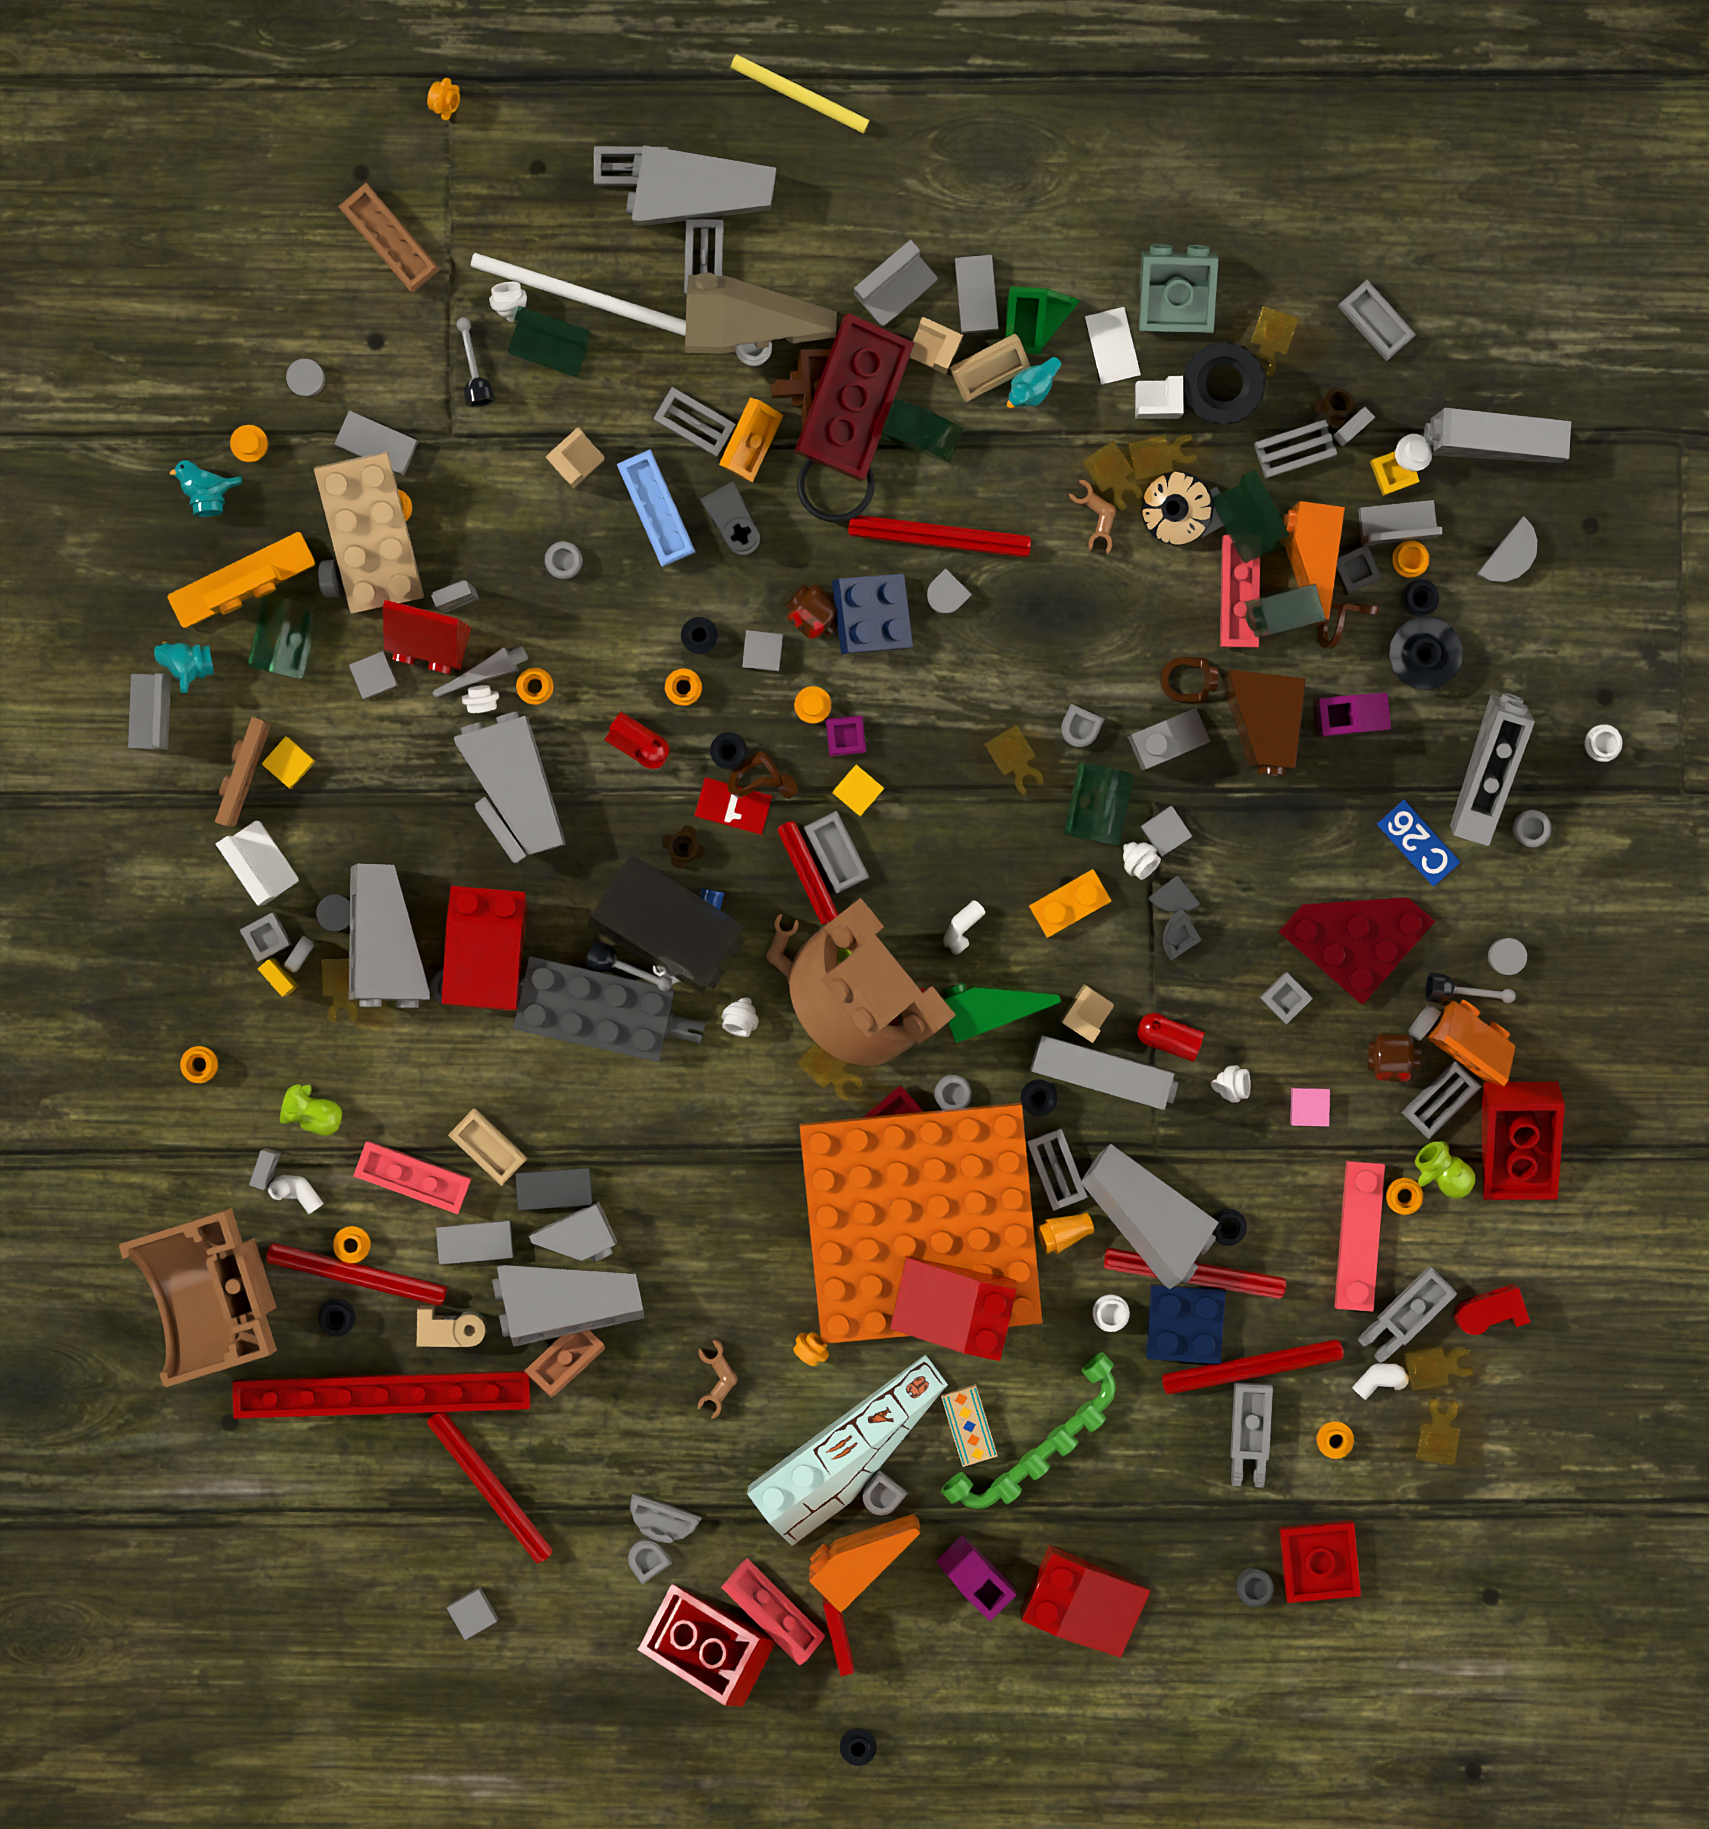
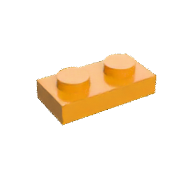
[719,397,784,482]
[1029,869,1111,938]

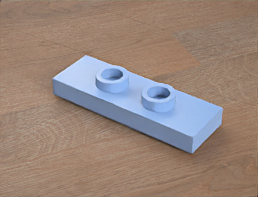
[617,449,696,567]

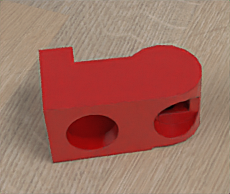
[1453,1283,1531,1335]

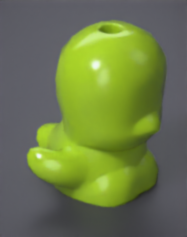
[280,1084,342,1136]
[1415,1141,1476,1199]

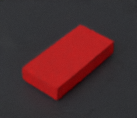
[823,1596,854,1677]

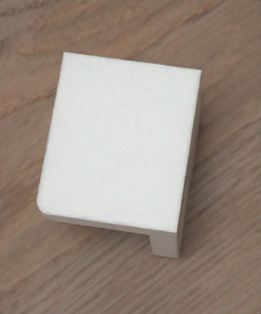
[1135,376,1183,419]

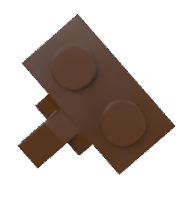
[770,349,831,426]

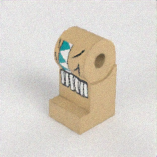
[417,1305,488,1347]

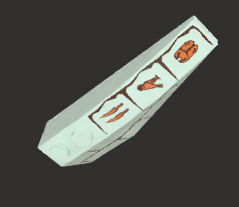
[747,1354,948,1546]

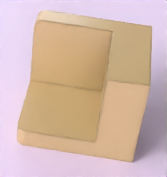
[909,317,963,375]
[546,427,605,489]
[1060,984,1114,1043]

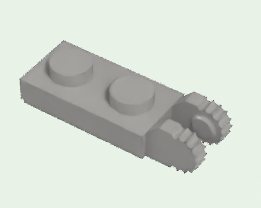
[1358,1266,1457,1363]
[1230,1382,1273,1488]

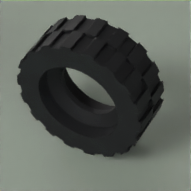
[1183,342,1266,425]

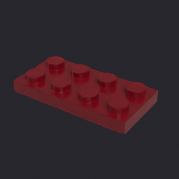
[794,313,914,482]

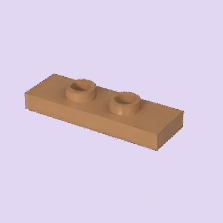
[338,183,440,294]
[215,717,271,827]

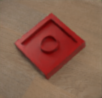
[1279,1520,1361,1603]

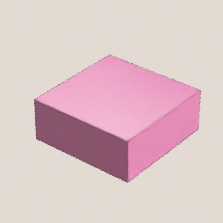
[1290,1088,1330,1126]

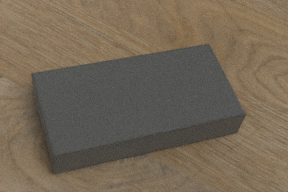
[515,1167,593,1210]

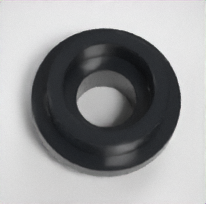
[1401,579,1439,617]
[681,617,718,654]
[710,732,747,769]
[1020,1079,1058,1116]
[1212,1208,1247,1246]
[318,1299,356,1337]
[840,1728,877,1766]

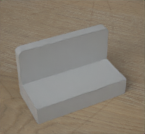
[854,239,937,327]
[1358,500,1442,546]
[128,673,171,750]

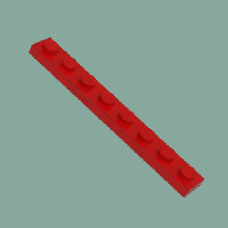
[232,1370,531,1419]

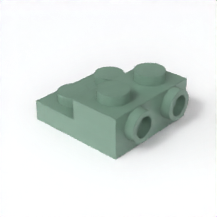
[1139,244,1219,333]

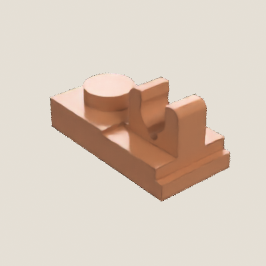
[525,1330,605,1398]

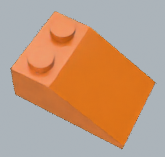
[1280,501,1345,625]
[1424,999,1515,1086]
[809,1514,920,1613]

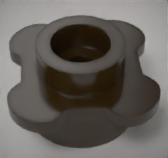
[1314,387,1358,428]
[662,825,705,868]

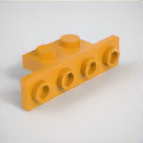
[168,532,316,628]

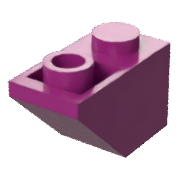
[1313,693,1391,738]
[936,1534,1016,1621]

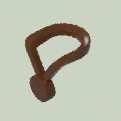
[1318,603,1379,649]
[1160,657,1219,704]
[727,751,798,799]

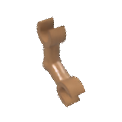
[1069,480,1117,555]
[766,914,799,984]
[698,1338,738,1419]

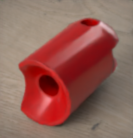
[604,711,670,769]
[1137,1012,1205,1062]

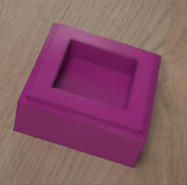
[826,715,866,757]

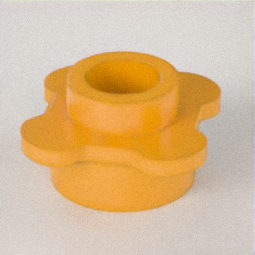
[427,78,460,121]

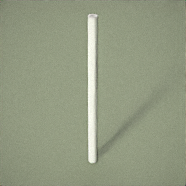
[471,253,686,336]

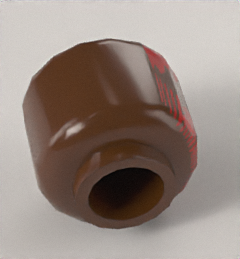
[786,584,838,639]
[1368,1033,1422,1082]

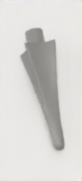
[433,646,528,698]

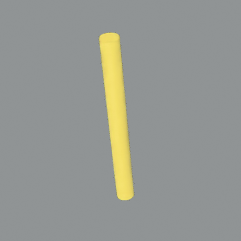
[730,54,870,134]

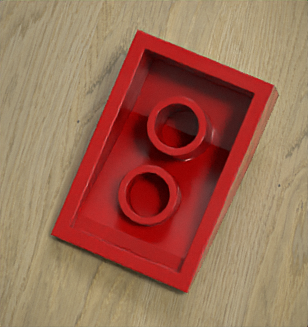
[383,600,472,675]
[441,886,528,1011]
[1482,1081,1565,1200]
[890,1256,1017,1361]
[1020,1545,1151,1658]
[638,1584,776,1707]

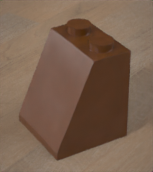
[1222,669,1306,777]

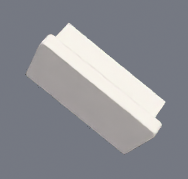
[216,821,299,906]

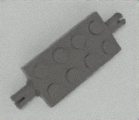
[513,956,706,1062]

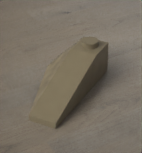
[685,273,837,354]

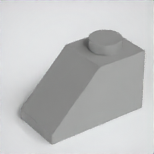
[1128,708,1211,770]
[529,1201,617,1262]

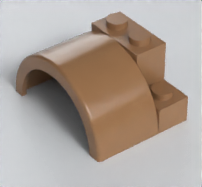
[789,898,955,1066]
[119,1208,277,1387]

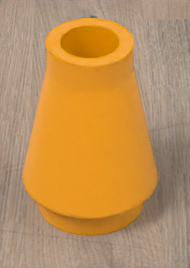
[1037,1212,1094,1254]

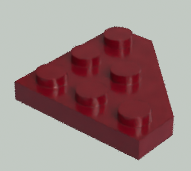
[1277,897,1435,1005]

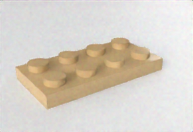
[314,451,424,614]

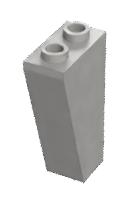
[626,145,776,226]
[1424,408,1571,463]
[1450,693,1535,846]
[454,712,566,855]
[349,864,430,1008]
[1030,1034,1178,1110]
[1081,1144,1219,1289]
[492,1265,644,1347]

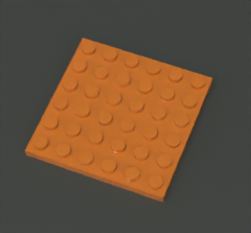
[800,1103,1043,1344]

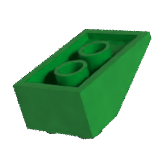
[942,982,1061,1043]

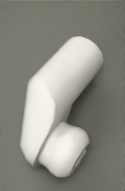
[943,900,985,955]
[268,1175,324,1214]
[1352,1363,1409,1400]

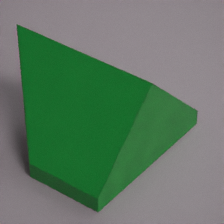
[1005,286,1081,354]

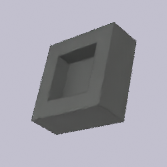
[1336,545,1382,595]

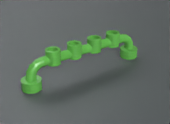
[941,1352,1116,1509]

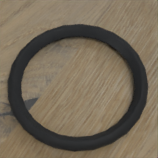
[797,459,875,523]

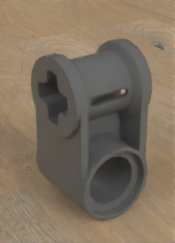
[701,481,760,556]

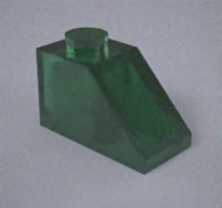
[881,398,963,464]
[1245,584,1326,637]

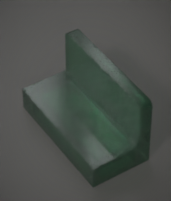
[508,306,592,377]
[1213,470,1290,563]
[248,595,320,680]
[1064,762,1134,846]

